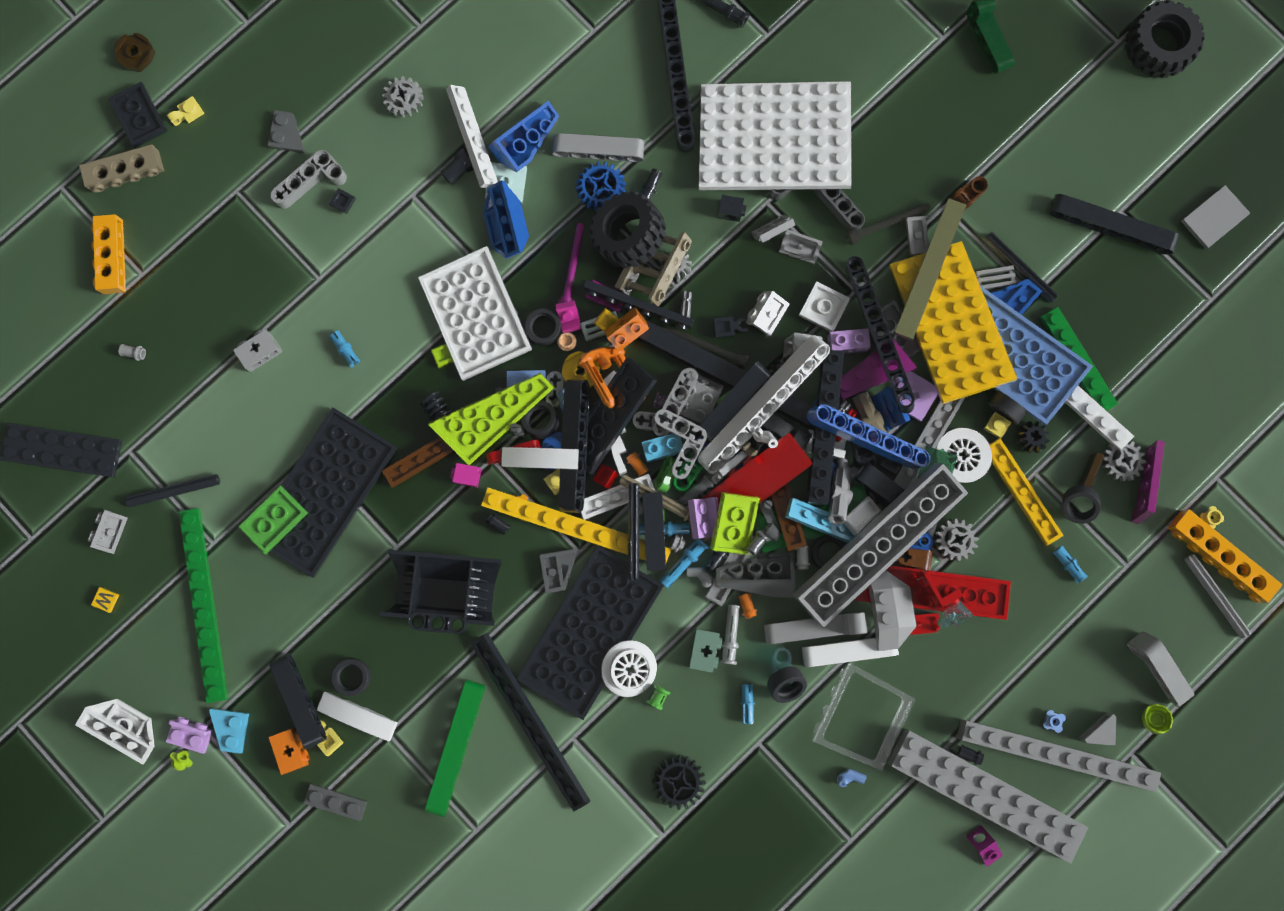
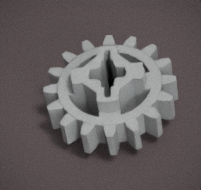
[382,76,424,118]
[1102,441,1146,482]
[935,519,979,561]

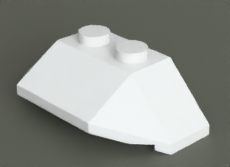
[75,699,154,765]

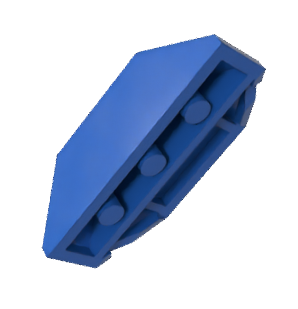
[483,180,529,259]

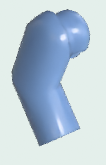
[837,769,866,787]

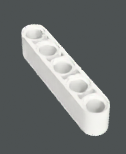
[802,637,899,667]

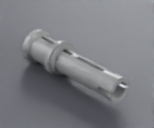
[719,605,740,665]

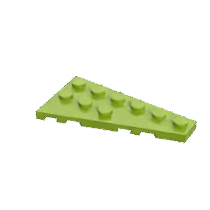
[428,373,554,465]

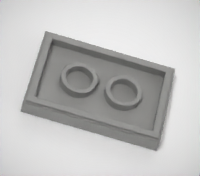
[1181,185,1250,249]

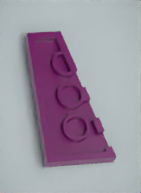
[840,338,917,400]
[1131,440,1165,524]

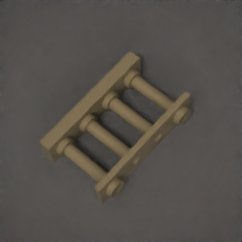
[614,231,692,306]

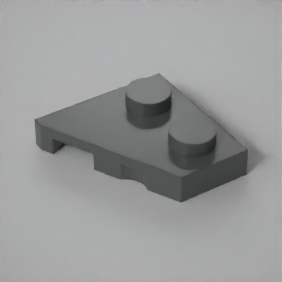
[268,110,305,153]
[540,549,577,593]

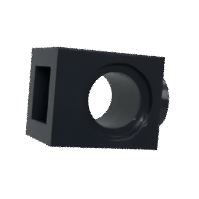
[718,195,747,222]

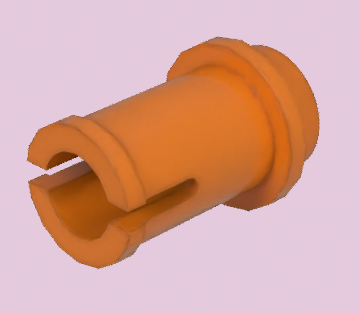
[626,452,649,477]
[738,593,757,619]

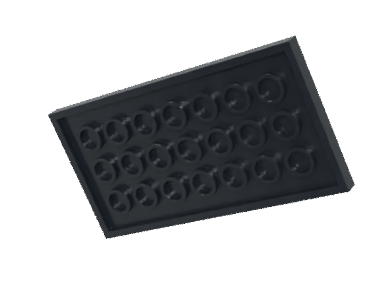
[270,407,398,578]
[517,545,664,720]

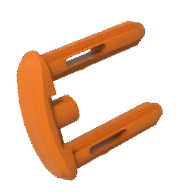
[578,347,645,408]

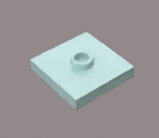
[485,162,527,204]

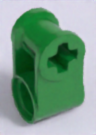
[673,455,703,493]

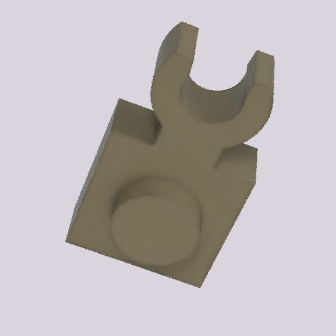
[737,442,758,461]

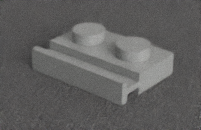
[751,215,795,243]

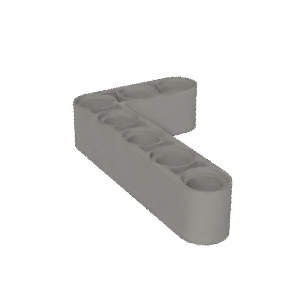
[764,612,867,645]

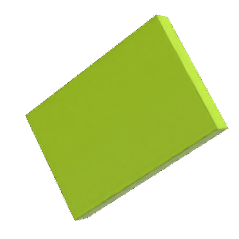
[710,492,760,555]

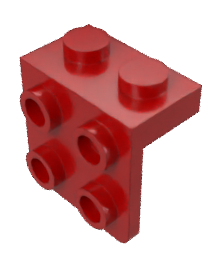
[915,570,963,608]

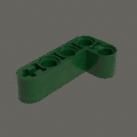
[967,0,1015,74]

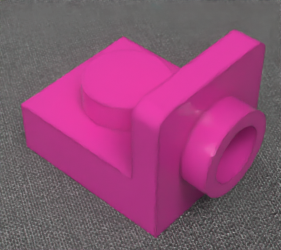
[556,301,581,333]

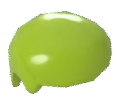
[1141,704,1173,734]

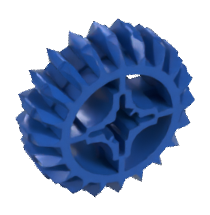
[576,161,626,212]

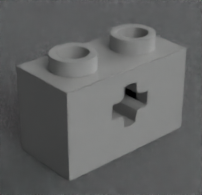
[233,329,283,372]

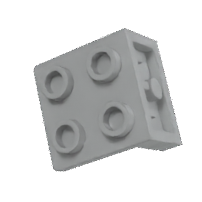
[672,371,724,424]

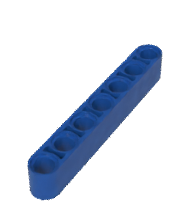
[807,404,930,469]

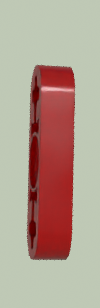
[486,440,541,465]

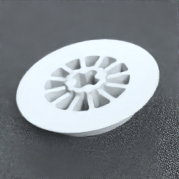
[936,428,992,483]
[602,641,657,697]

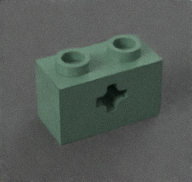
[689,629,722,673]

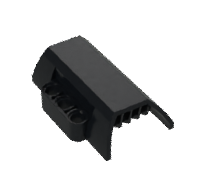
[379,550,502,634]

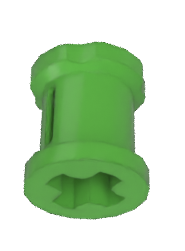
[647,685,671,710]

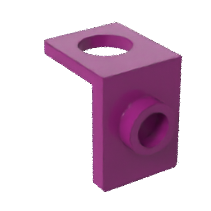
[966,825,1003,867]

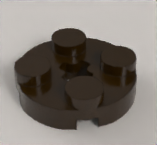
[115,33,155,72]

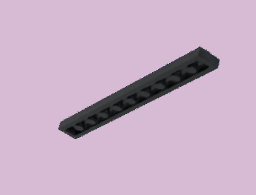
[470,633,591,812]

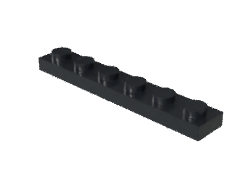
[584,280,694,331]

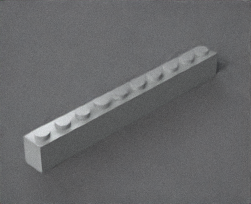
[957,719,1161,792]

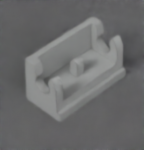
[779,229,823,264]

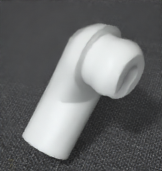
[752,428,778,448]

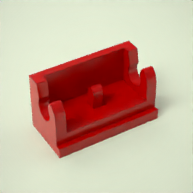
[910,613,940,635]

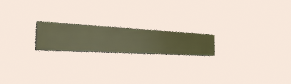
[894,198,966,341]

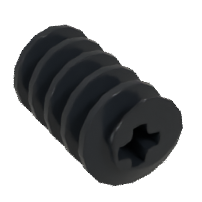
[421,391,452,421]

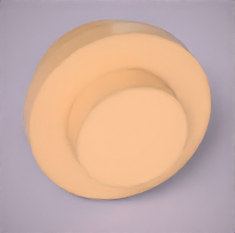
[557,332,577,351]

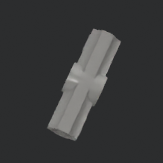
[828,467,853,525]

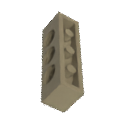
[79,144,164,192]

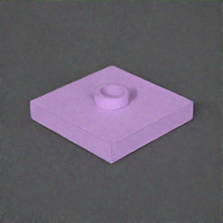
[897,371,938,422]

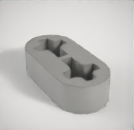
[546,371,564,408]

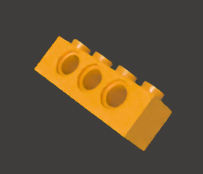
[91,214,126,294]

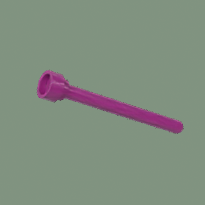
[558,223,584,304]

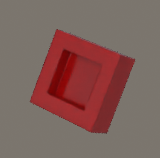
[593,464,619,489]

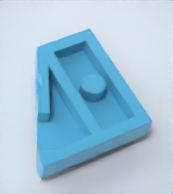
[209,708,249,753]

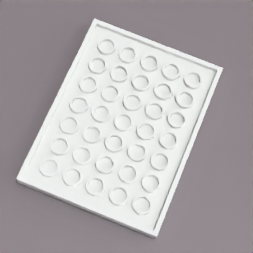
[699,82,851,190]

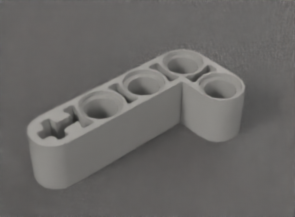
[271,150,347,209]
[1127,631,1194,707]

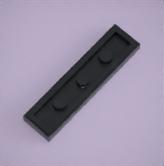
[643,492,666,571]

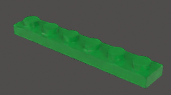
[1040,307,1118,411]

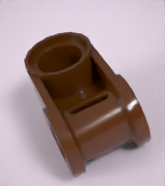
[951,176,988,211]
[894,548,933,571]

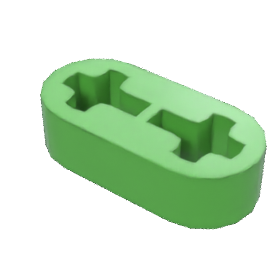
[654,456,679,493]

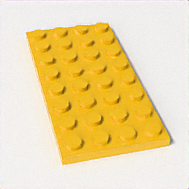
[889,241,1017,404]

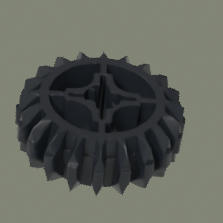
[652,754,706,810]

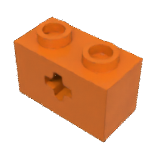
[605,307,649,352]
[269,728,309,775]

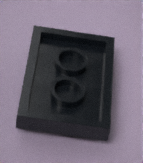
[108,82,168,148]

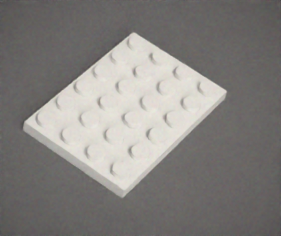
[418,246,532,381]

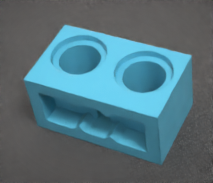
[642,434,683,463]

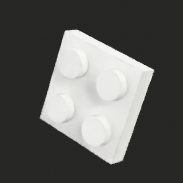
[799,281,850,332]

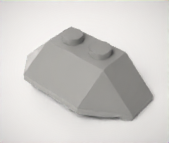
[868,571,916,651]

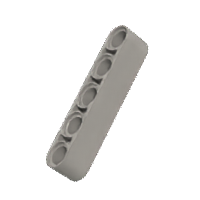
[552,133,645,162]

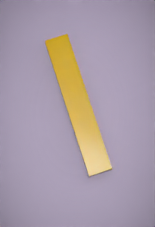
[989,438,1064,546]

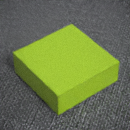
[431,344,454,368]

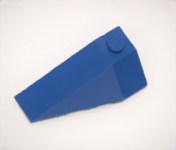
[487,101,559,172]

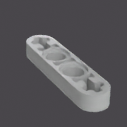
[653,368,698,436]

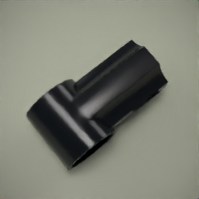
[440,147,474,185]

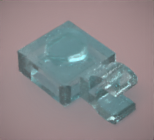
[938,600,973,631]

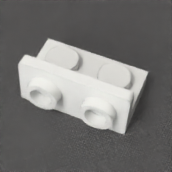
[746,291,789,336]

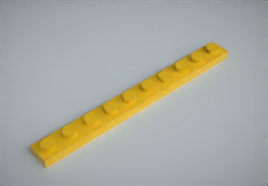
[481,488,671,563]

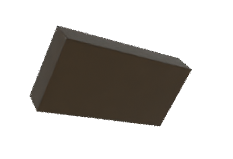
[1078,452,1104,487]

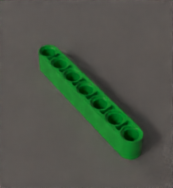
[425,679,486,817]

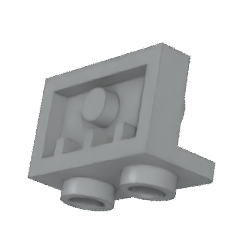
[87,509,128,554]

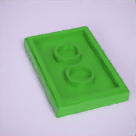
[238,485,308,554]

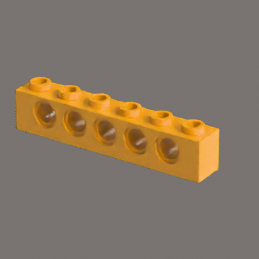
[1168,509,1282,603]

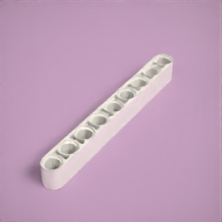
[698,335,830,474]

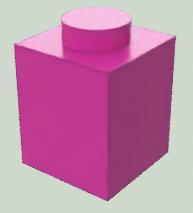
[451,463,482,488]

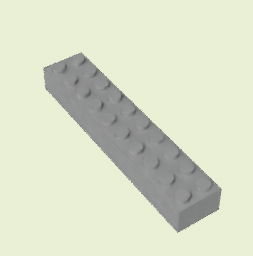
[792,463,968,627]
[887,729,1089,864]

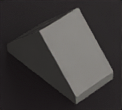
[1078,712,1116,745]

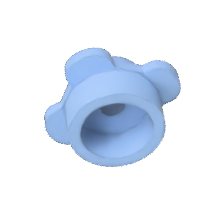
[1043,710,1066,733]

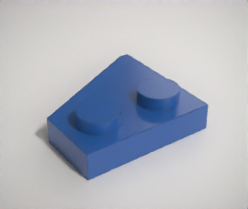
[992,279,1042,315]

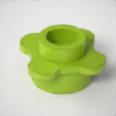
[170,750,193,771]

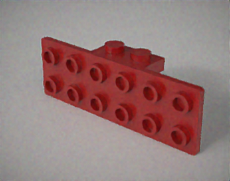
[702,433,812,507]

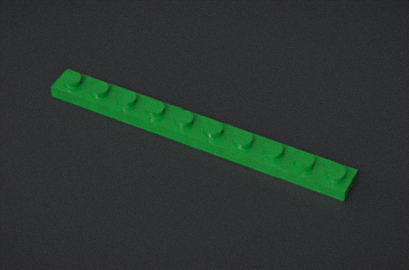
[179,508,228,704]

